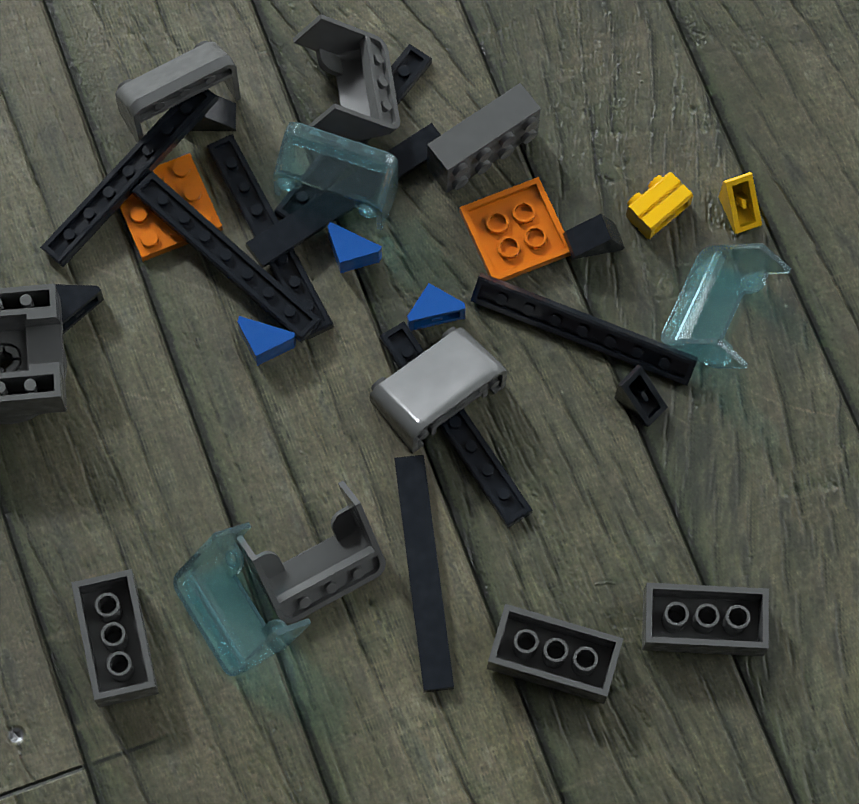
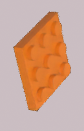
[119,153,223,262]
[459,177,571,281]

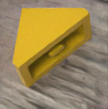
[718,172,762,234]

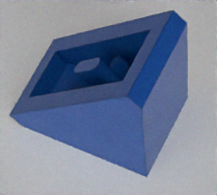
[328,222,382,273]
[407,283,466,331]
[237,316,296,366]

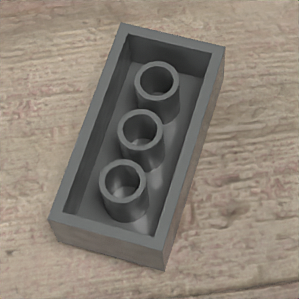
[427,83,541,193]
[71,569,159,708]
[642,583,769,657]
[487,604,624,704]

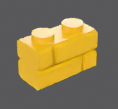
[626,172,693,239]

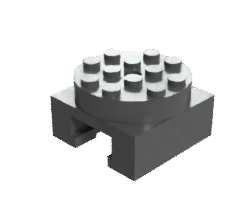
[0,283,67,424]

